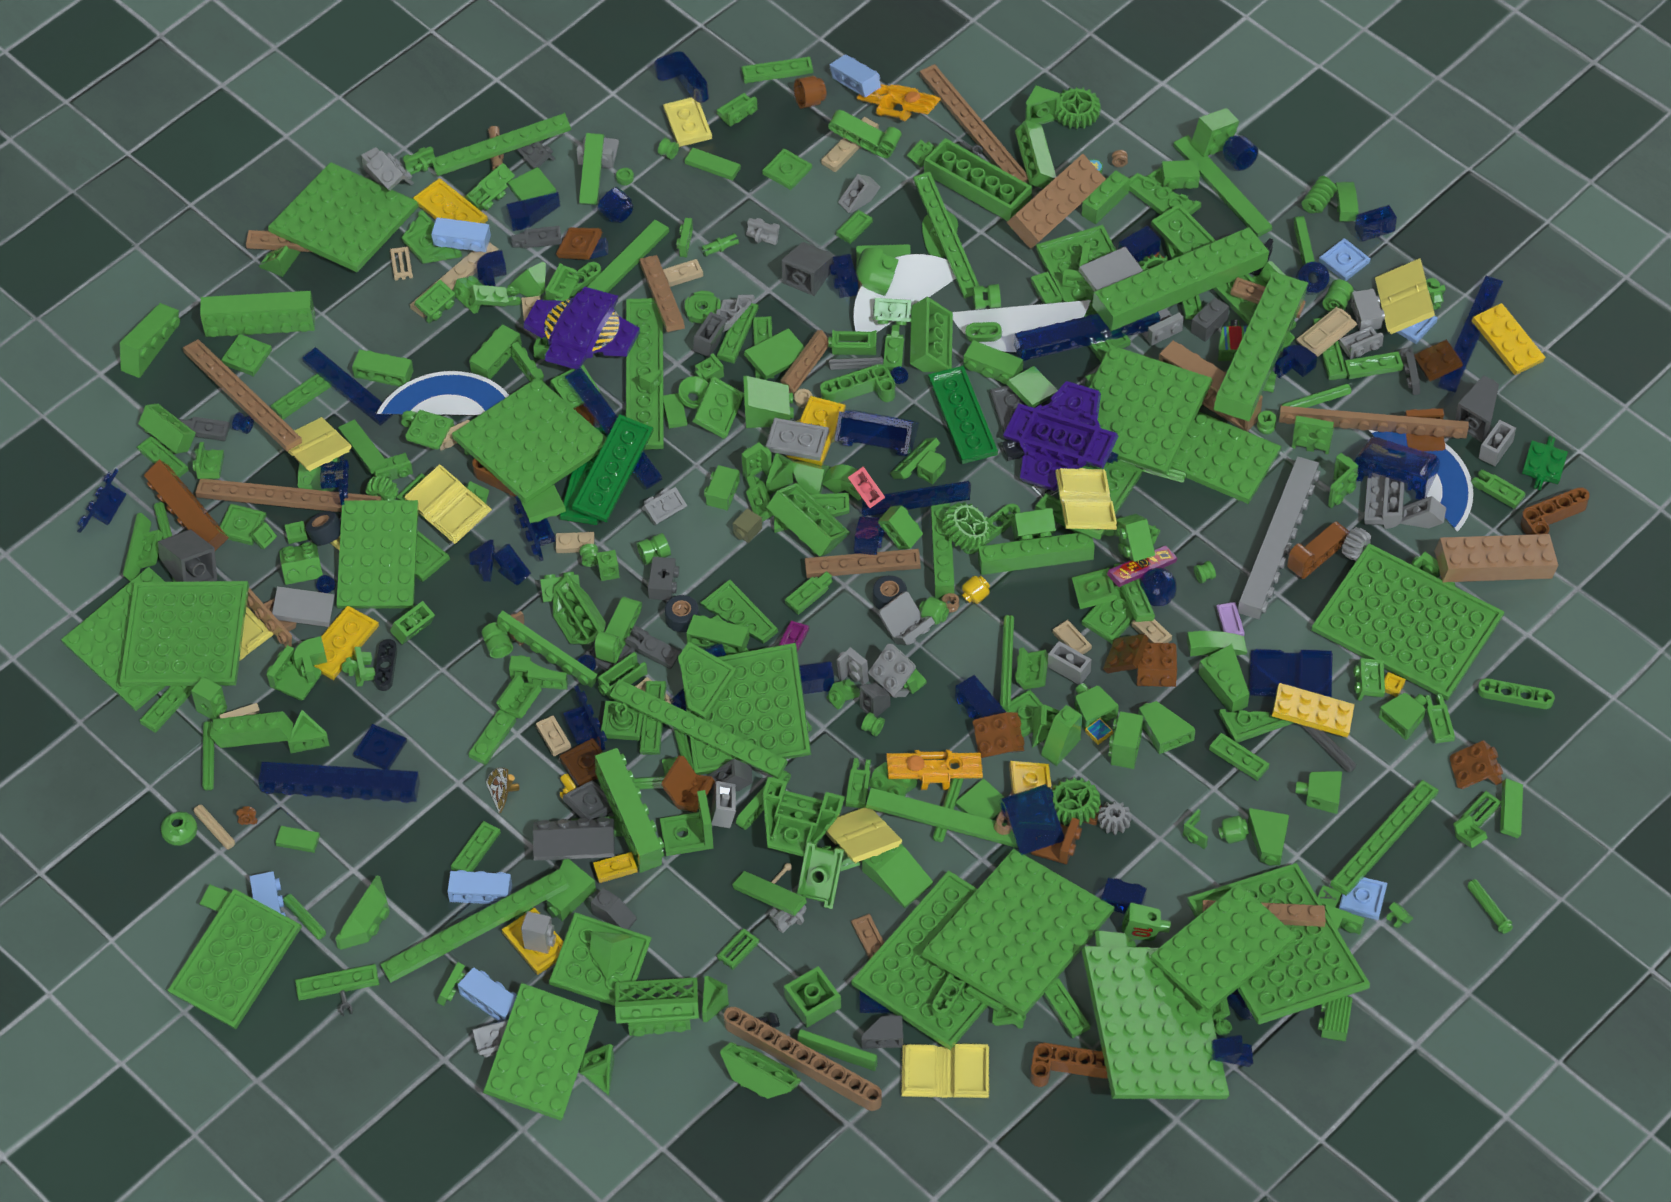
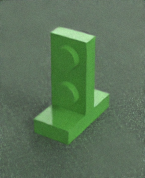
[1062,243,1094,290]

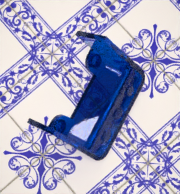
[834,409,919,456]

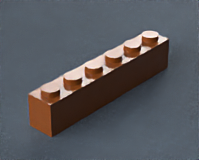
[144,459,229,551]

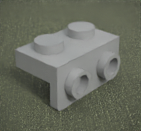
[1339,326,1384,359]
[472,1020,508,1057]

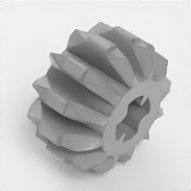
[1342,527,1371,561]
[1098,800,1132,835]

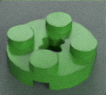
[685,291,721,324]

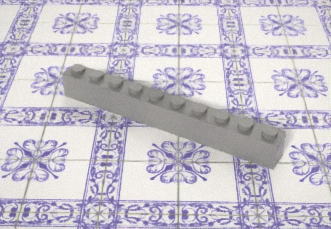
[1238,456,1321,620]

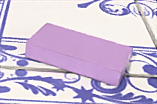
[1216,602,1245,636]

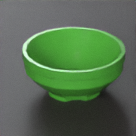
[678,376,709,408]
[161,811,198,845]

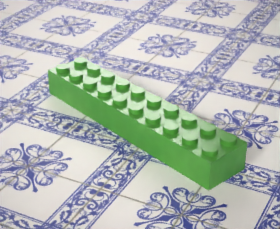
[1092,227,1269,331]
[1214,272,1308,421]

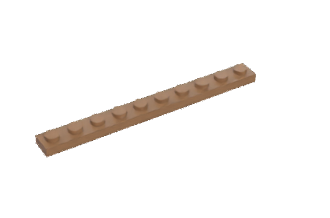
[920,64,1029,183]
[183,339,302,451]
[1279,406,1469,439]
[195,479,382,512]

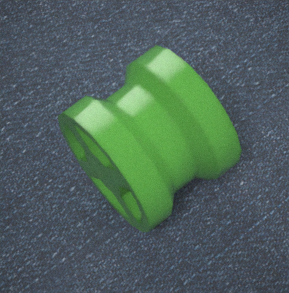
[658,138,679,159]
[1257,411,1276,434]
[579,544,598,567]
[1193,561,1216,584]
[861,712,885,736]

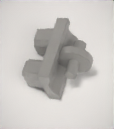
[746,218,780,245]
[769,894,807,933]

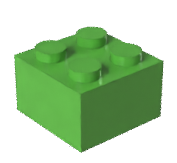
[1191,108,1239,157]
[1011,508,1056,541]
[1114,514,1155,562]
[1108,711,1143,769]
[784,966,841,1028]

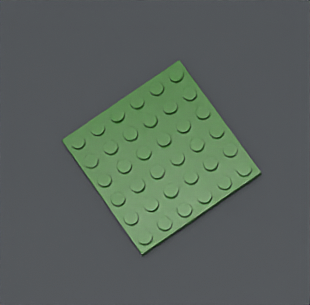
[268,162,419,272]
[1089,345,1213,475]
[452,377,607,503]
[61,567,166,711]
[120,581,249,686]
[683,643,812,775]

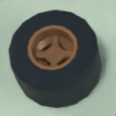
[306,511,341,545]
[872,575,907,610]
[665,595,699,633]

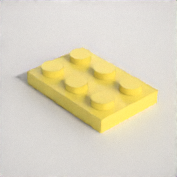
[663,96,712,147]

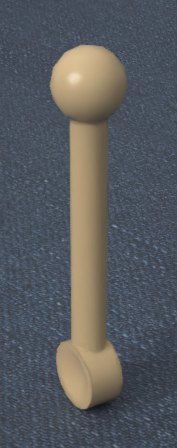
[771,863,792,884]

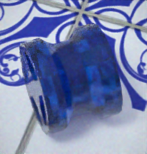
[232,412,254,434]

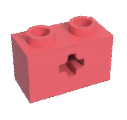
[847,467,885,508]

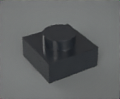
[1002,440,1025,461]

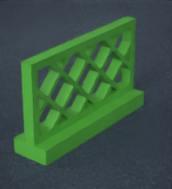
[615,977,699,1024]

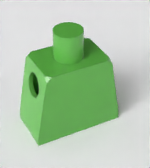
[1074,683,1119,730]
[1379,693,1427,740]
[1295,771,1342,814]

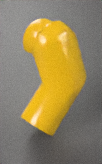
[560,774,577,799]

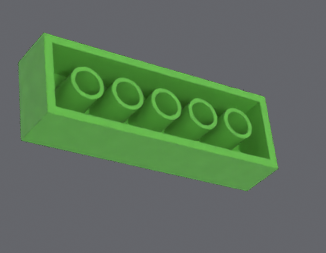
[924,138,1032,221]
[200,291,315,337]
[595,748,664,873]

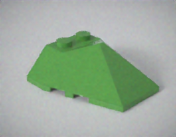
[763,777,845,857]

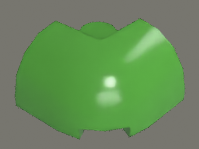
[856,248,899,296]

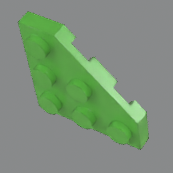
[678,642,738,719]

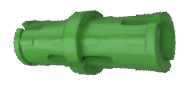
[701,233,739,257]

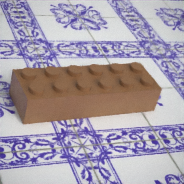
[1007,154,1106,249]
[1159,340,1263,432]
[1434,534,1558,582]

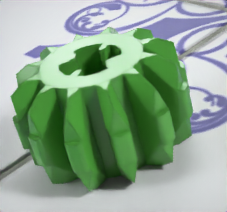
[365,475,399,500]

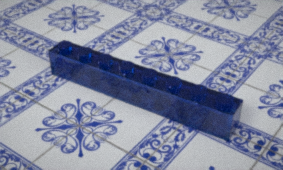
[1014,312,1161,361]
[258,762,420,803]

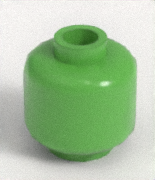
[919,597,949,625]
[1218,815,1249,844]

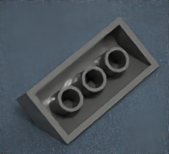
[533,817,615,861]

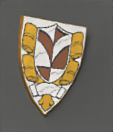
[486,767,520,813]

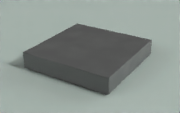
[562,780,612,820]

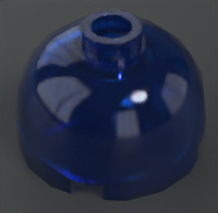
[1140,567,1177,606]

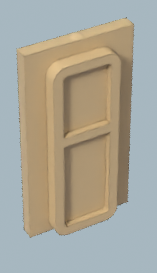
[1296,307,1357,358]

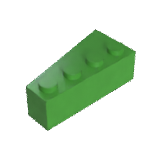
[120,303,180,378]

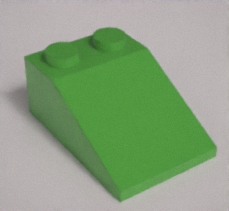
[862,844,933,908]

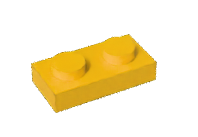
[593,852,638,883]

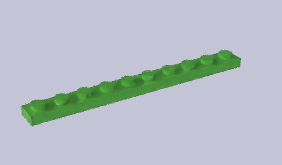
[610,679,788,779]
[381,869,570,983]

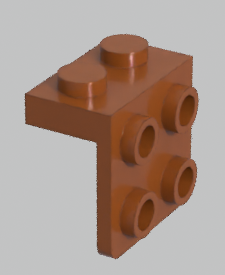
[1405,408,1446,452]
[1137,642,1177,687]
[973,712,1025,758]
[1449,740,1503,789]
[662,755,715,812]
[1030,818,1082,864]

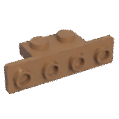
[247,588,296,647]

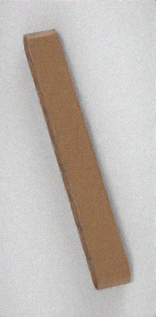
[724,1007,882,1111]

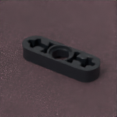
[374,639,397,691]

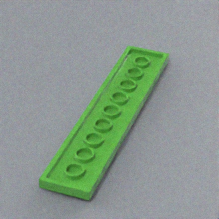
[1151,203,1296,331]
[626,298,664,450]

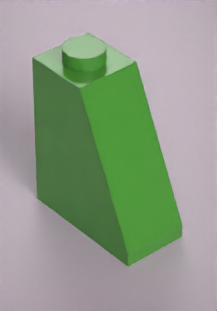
[1138,701,1195,754]
[1041,705,1082,766]
[1248,808,1289,866]
[547,859,596,921]

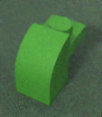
[822,464,862,501]
[294,636,327,683]

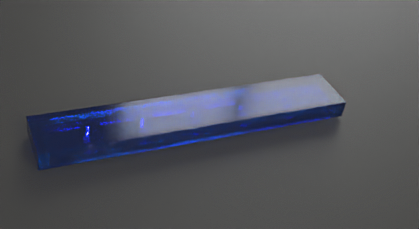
[302,347,394,426]
[861,481,971,517]

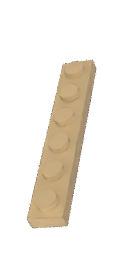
[410,242,499,318]

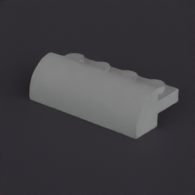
[1364,454,1407,529]

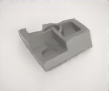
[716,295,755,332]

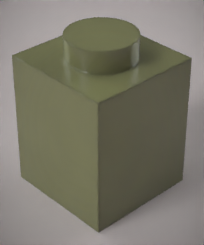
[733,508,762,543]

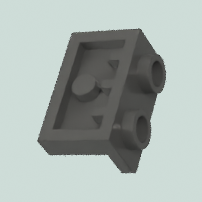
[517,140,555,169]

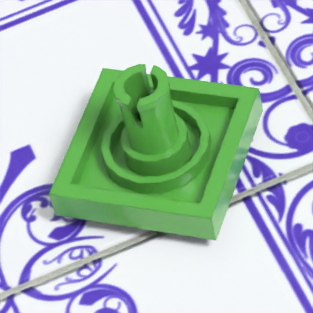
[601,701,643,741]

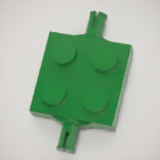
[1522,436,1568,490]

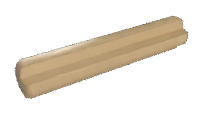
[194,805,235,849]

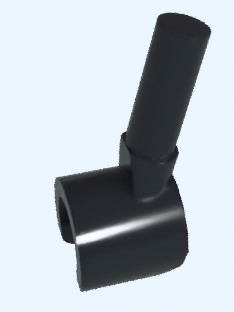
[757,1013,780,1028]

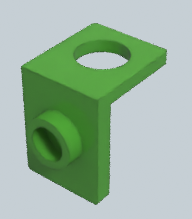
[1183,809,1208,849]

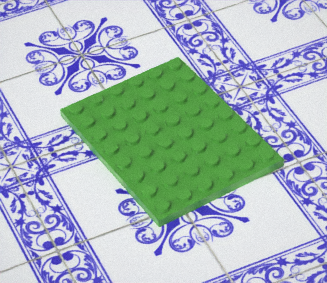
[1311,544,1504,701]
[922,849,1114,1017]
[1187,863,1370,1025]
[851,870,988,1050]
[1082,946,1230,1099]

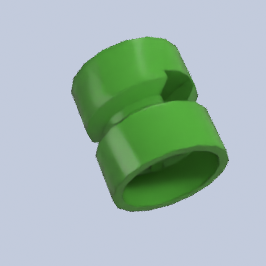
[1322,279,1354,312]
[973,284,1001,310]
[637,533,671,565]
[481,622,513,659]

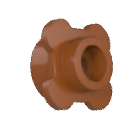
[236,806,258,825]

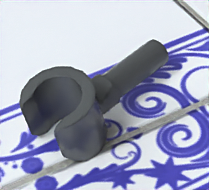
[961,142,983,156]
[340,990,353,1016]

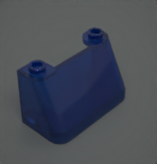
[1354,437,1440,500]

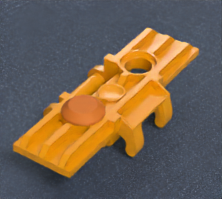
[857,84,941,121]
[886,750,983,790]

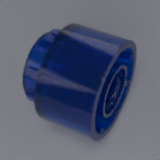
[1223,135,1259,171]
[597,187,634,223]
[1296,262,1330,295]

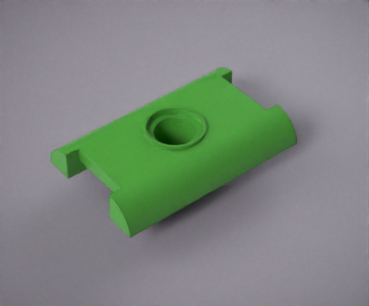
[797,842,844,909]

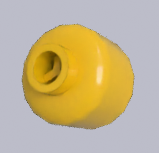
[962,576,990,604]

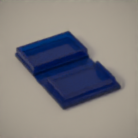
[1249,649,1333,698]

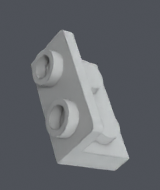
[641,487,687,525]
[837,647,869,685]

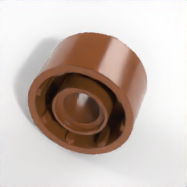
[794,75,826,108]

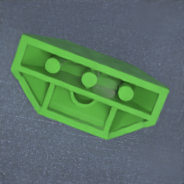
[553,575,606,645]
[335,875,390,950]
[720,1042,801,1099]

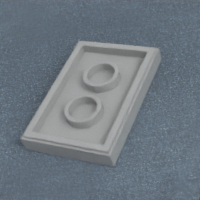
[1079,247,1143,292]
[766,418,829,461]
[272,586,335,627]

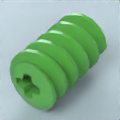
[1302,176,1337,214]

